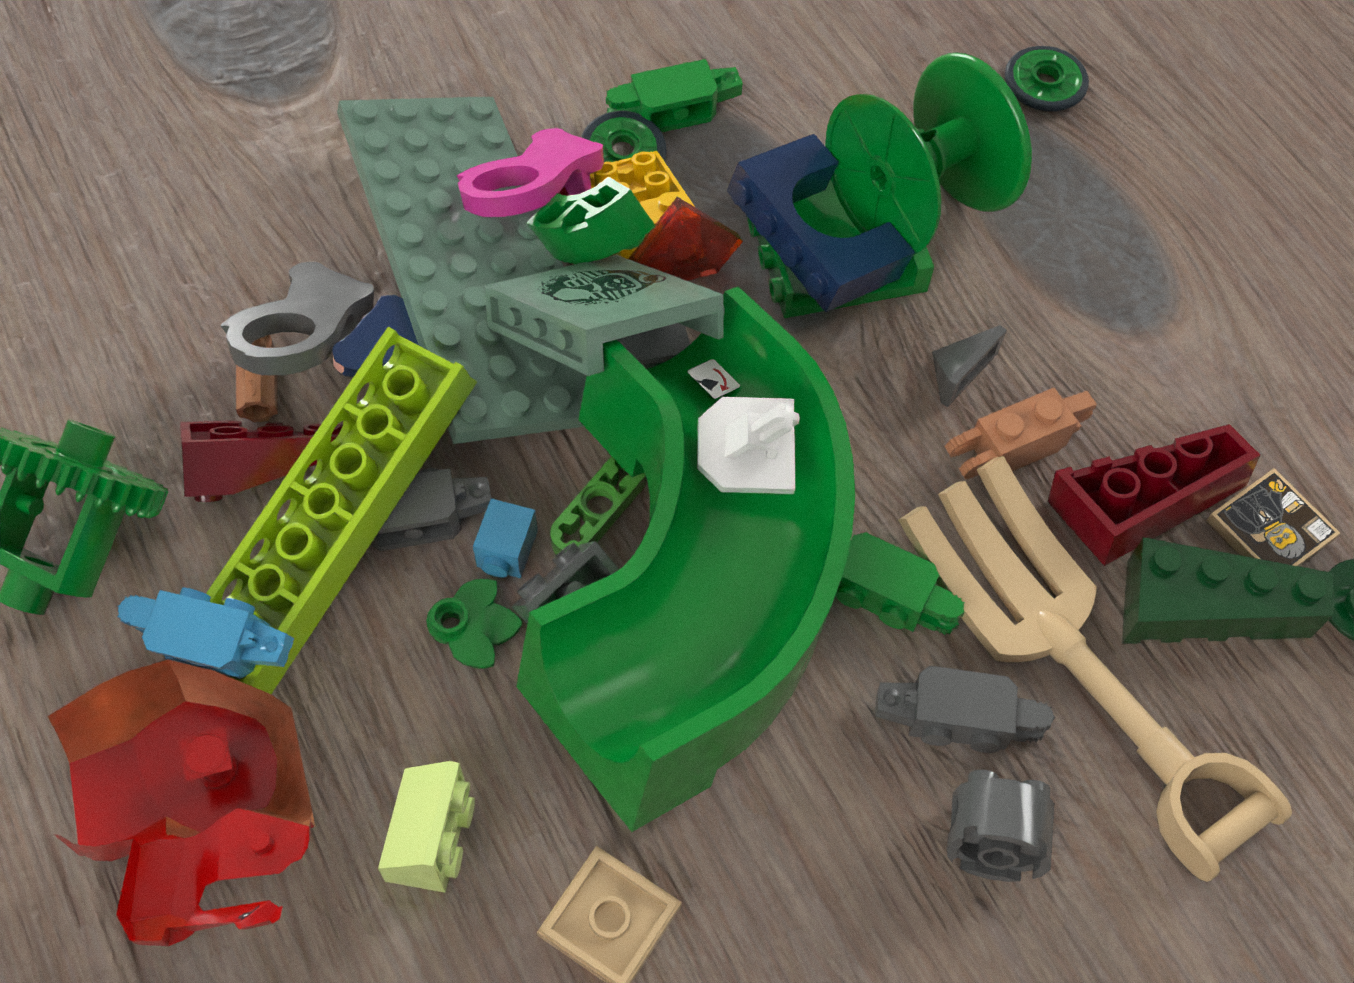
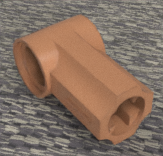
[236,335,278,422]

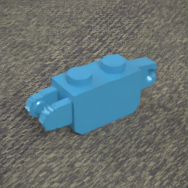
[117,587,294,679]

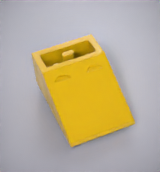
[590,151,702,267]

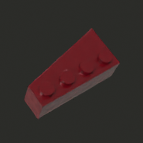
[1047,424,1261,566]

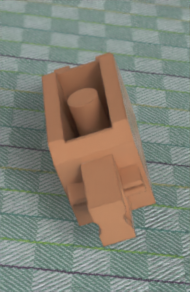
[944,388,1097,480]

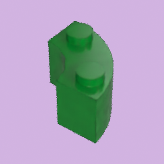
[526,177,656,264]

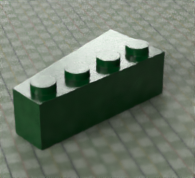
[1122,537,1333,644]

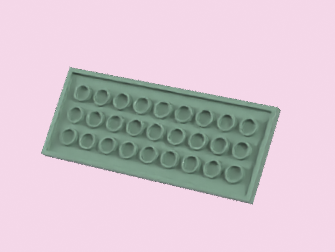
[337,96,587,444]

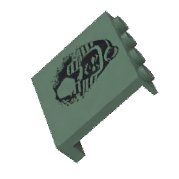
[485,255,725,376]

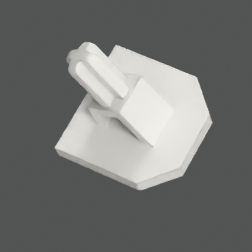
[697,397,800,494]

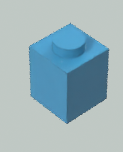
[473,498,538,578]

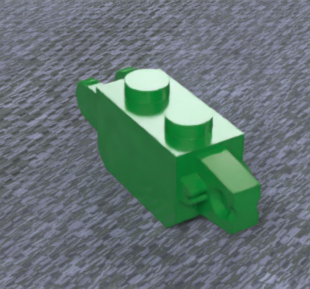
[606,59,743,132]
[836,532,965,635]

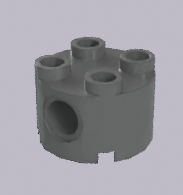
[947,770,1055,882]

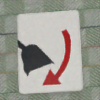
[688,359,740,399]

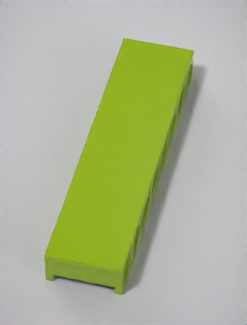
[206,327,477,694]

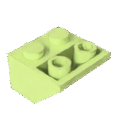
[378,761,475,893]

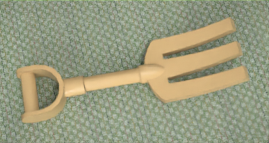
[898,456,1292,882]

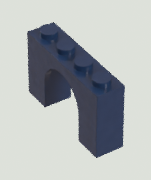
[727,134,915,313]

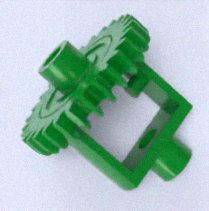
[0,419,169,615]

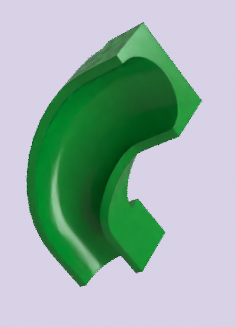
[516,286,855,832]

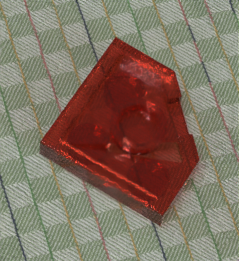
[628,196,743,281]

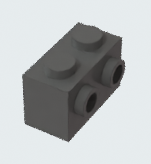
[512,541,619,624]

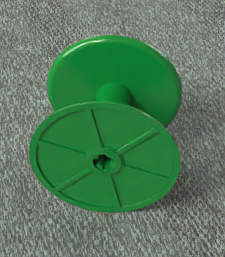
[825,52,1032,255]

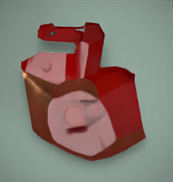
[47,660,315,947]

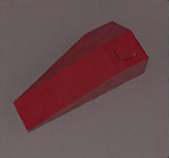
[180,420,343,502]

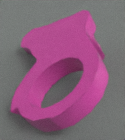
[456,128,604,217]

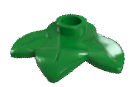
[426,579,523,669]

